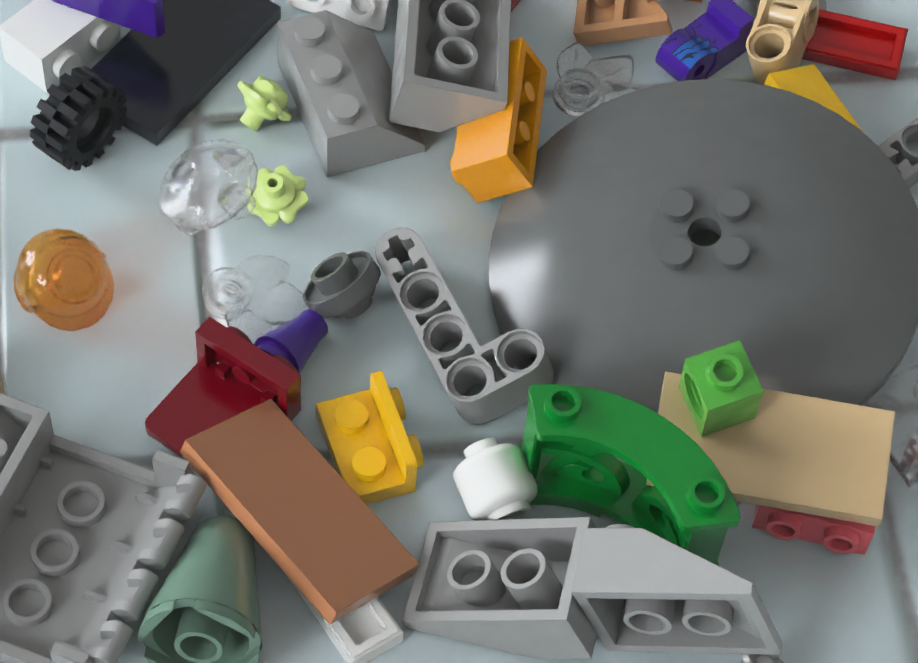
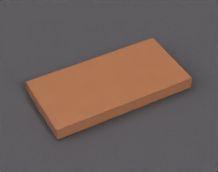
[180,399,420,625]

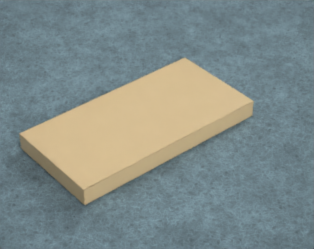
[646,371,895,527]

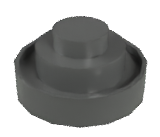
[302,251,381,319]

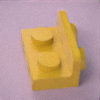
[316,370,424,505]

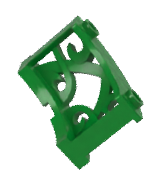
[518,384,741,567]

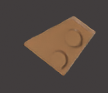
[573,0,673,47]

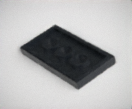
[91,0,281,146]

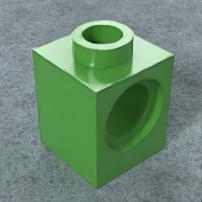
[679,340,764,437]

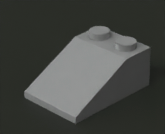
[402,517,597,659]
[571,524,783,655]

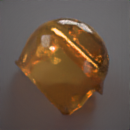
[13,228,114,331]

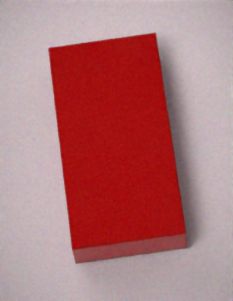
[802,9,908,80]

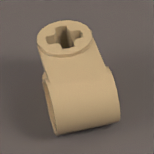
[746,0,819,84]

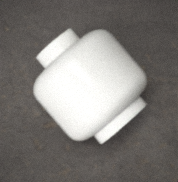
[453,437,538,521]

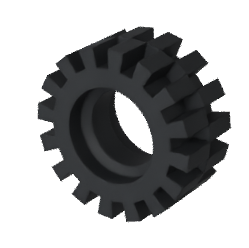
[30,67,127,171]

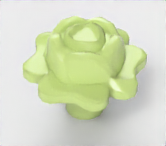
[237,75,292,132]
[244,165,309,226]

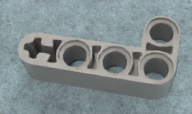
[375,228,554,424]

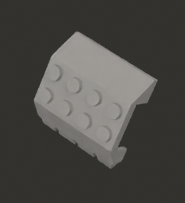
[0,393,207,663]

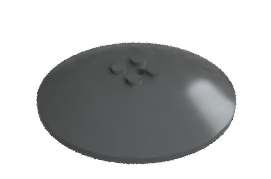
[489,79,918,413]

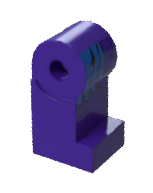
[655,0,754,81]

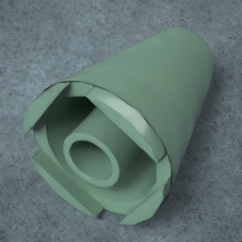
[138,515,262,663]

